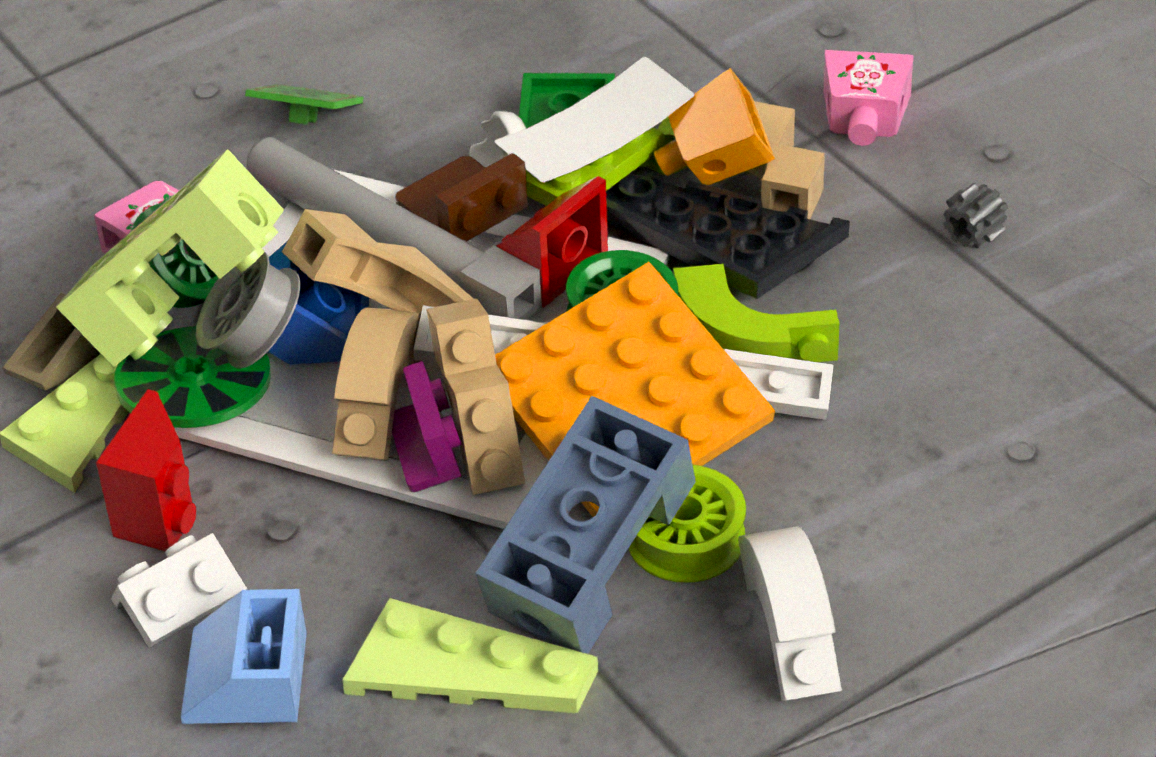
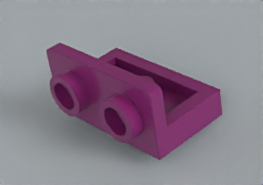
[392,361,462,493]

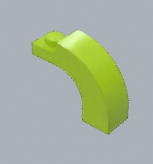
[673,264,840,362]

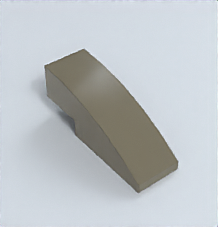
[2,293,101,391]

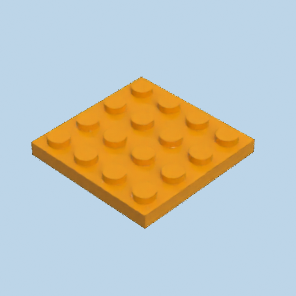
[495,262,775,517]

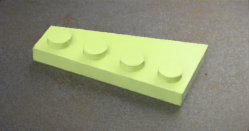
[342,598,598,713]

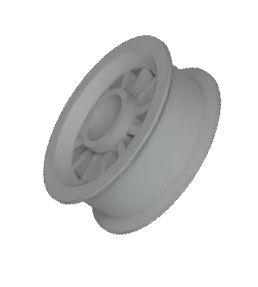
[196,252,300,369]

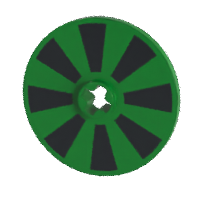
[114,326,271,428]

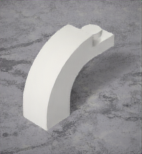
[738,527,842,701]

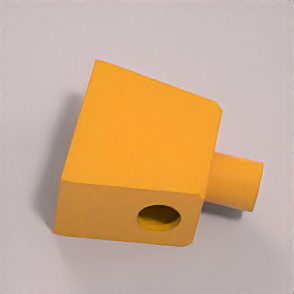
[654,68,775,185]

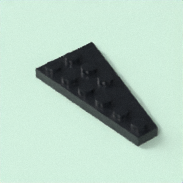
[606,171,850,299]

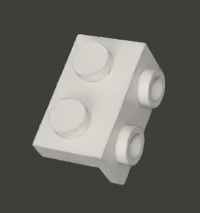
[111,533,247,648]

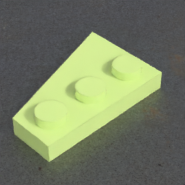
[0,354,129,493]

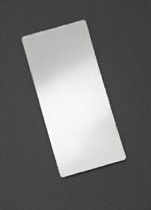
[495,57,694,182]

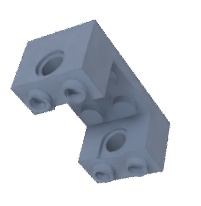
[475,396,696,654]

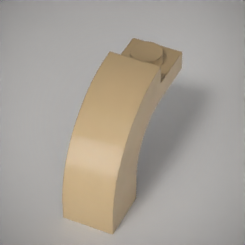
[332,307,421,461]

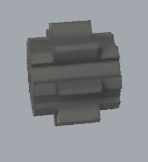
[943,183,1008,248]

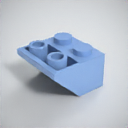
[181,589,306,724]

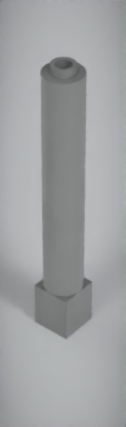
[247,137,542,320]

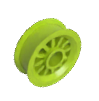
[628,465,746,583]

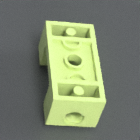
[56,149,284,367]

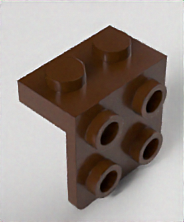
[395,153,528,242]

